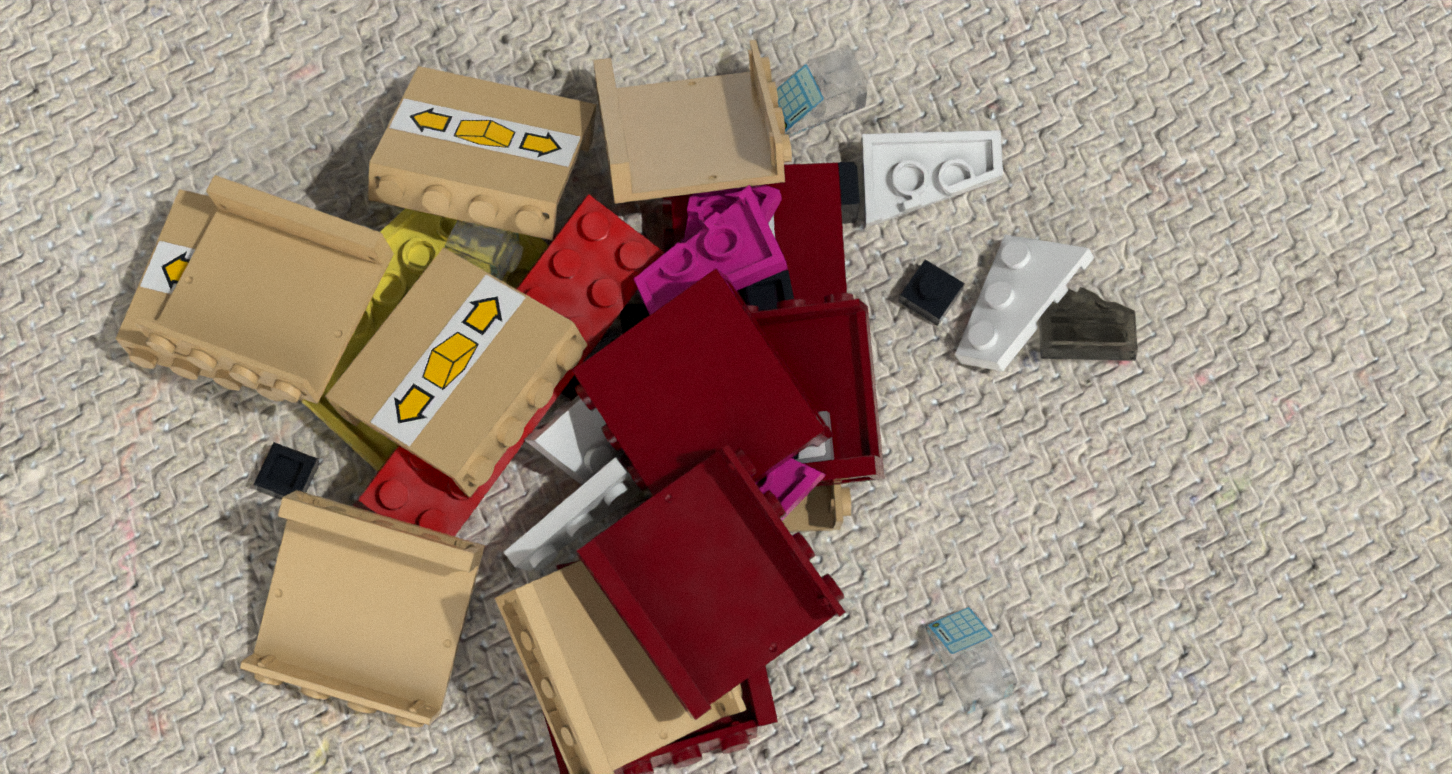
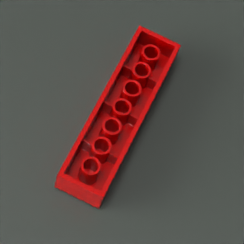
[353,194,665,536]

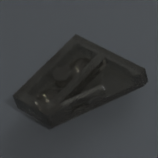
[1039,287,1138,361]

